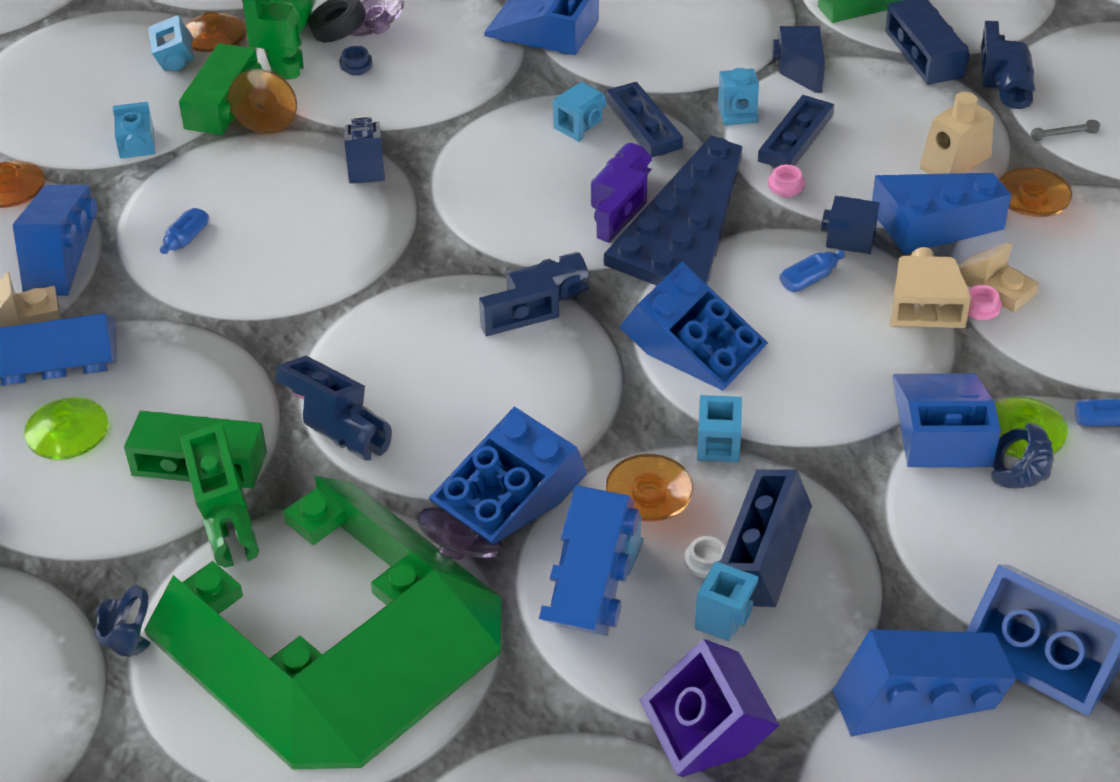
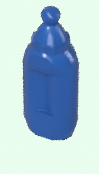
[160,208,209,254]
[779,250,845,292]
[1075,398,1120,427]

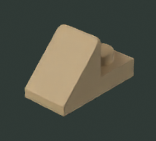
[958,242,1039,313]
[0,272,61,328]

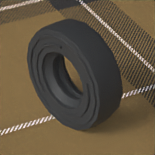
[308,0,366,43]

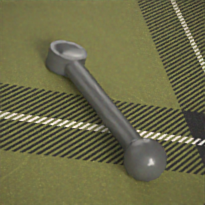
[1031,120,1100,141]

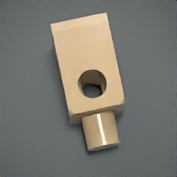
[920,92,994,174]
[890,247,971,328]

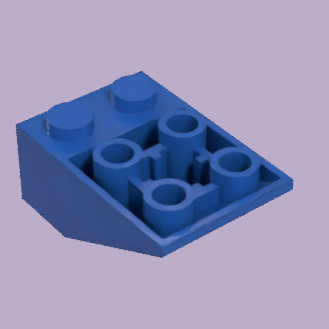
[484,0,599,55]
[619,261,768,391]
[893,373,1001,467]
[429,406,587,545]

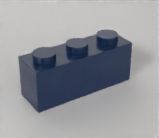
[885,0,970,85]
[720,469,812,607]

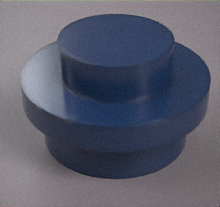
[339,46,373,76]

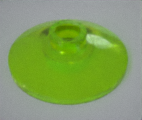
[995,396,1068,459]
[24,397,108,460]

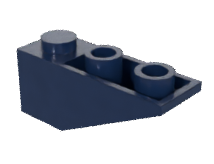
[344,117,385,184]

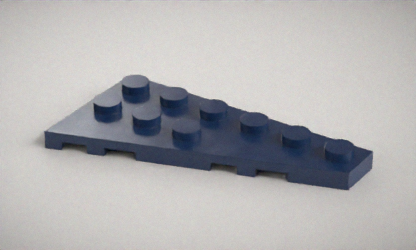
[604,135,743,286]

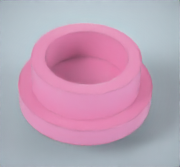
[768,165,805,198]
[968,285,1002,321]

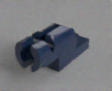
[980,20,1035,109]
[479,252,589,337]
[275,355,392,461]

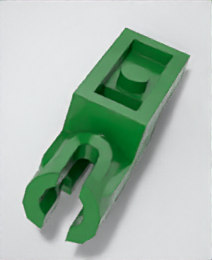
[242,0,304,80]
[180,423,260,568]

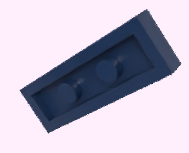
[606,81,683,158]
[758,95,835,168]

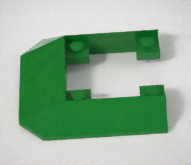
[144,476,502,770]

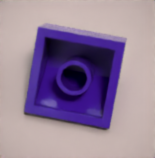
[639,638,780,777]

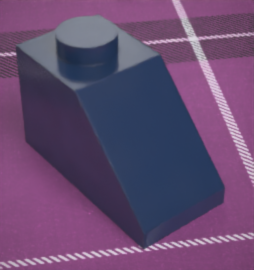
[772,26,825,93]

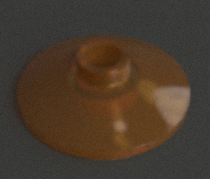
[185,12,246,52]
[228,69,297,133]
[0,160,45,208]
[999,167,1072,217]
[606,454,693,522]

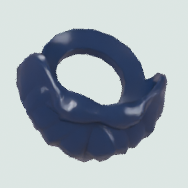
[991,423,1054,489]
[95,585,151,657]

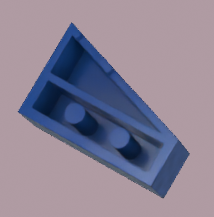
[12,185,97,296]
[832,629,1017,737]

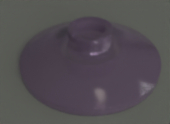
[350,0,404,36]
[417,507,502,560]

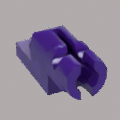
[591,143,652,243]

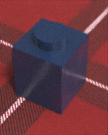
[821,195,880,254]

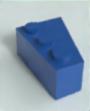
[872,173,1011,254]
[538,485,640,636]

